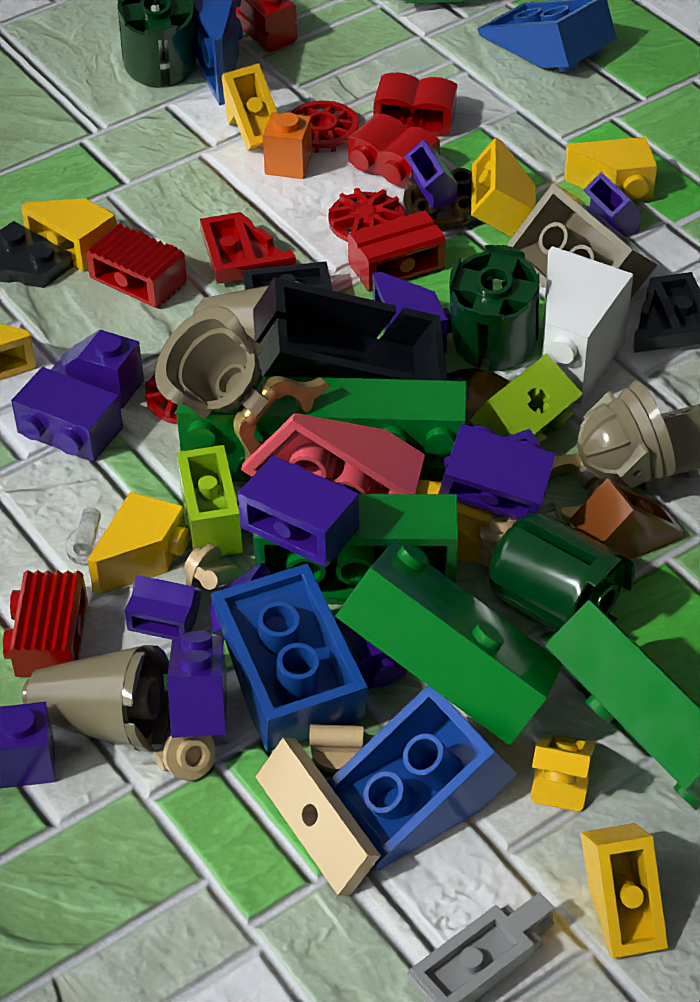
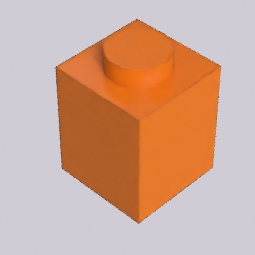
[263,112,312,179]

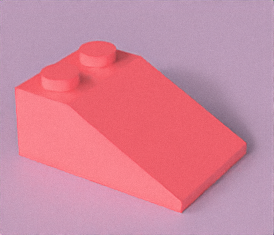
[241,413,425,494]

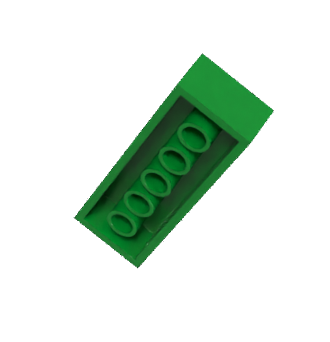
[176,376,466,482]

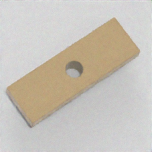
[255,738,381,895]

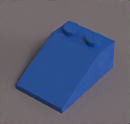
[194,0,243,105]
[477,0,617,72]
[211,563,368,752]
[327,685,518,870]

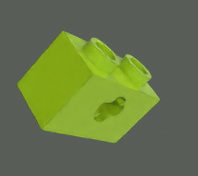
[470,353,583,444]
[177,445,243,556]

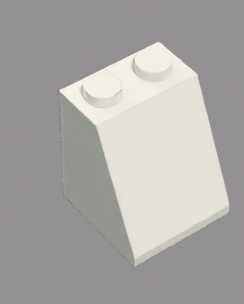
[542,246,633,404]

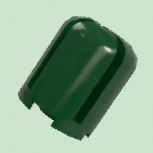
[117,0,196,87]
[449,245,540,370]
[489,513,635,632]

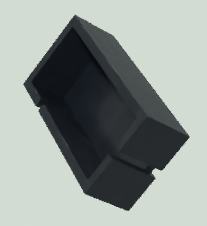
[253,277,448,381]

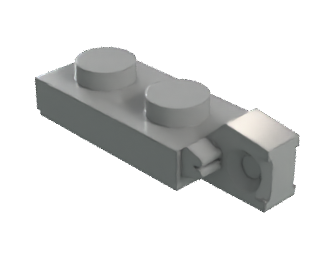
[408,892,555,1002]

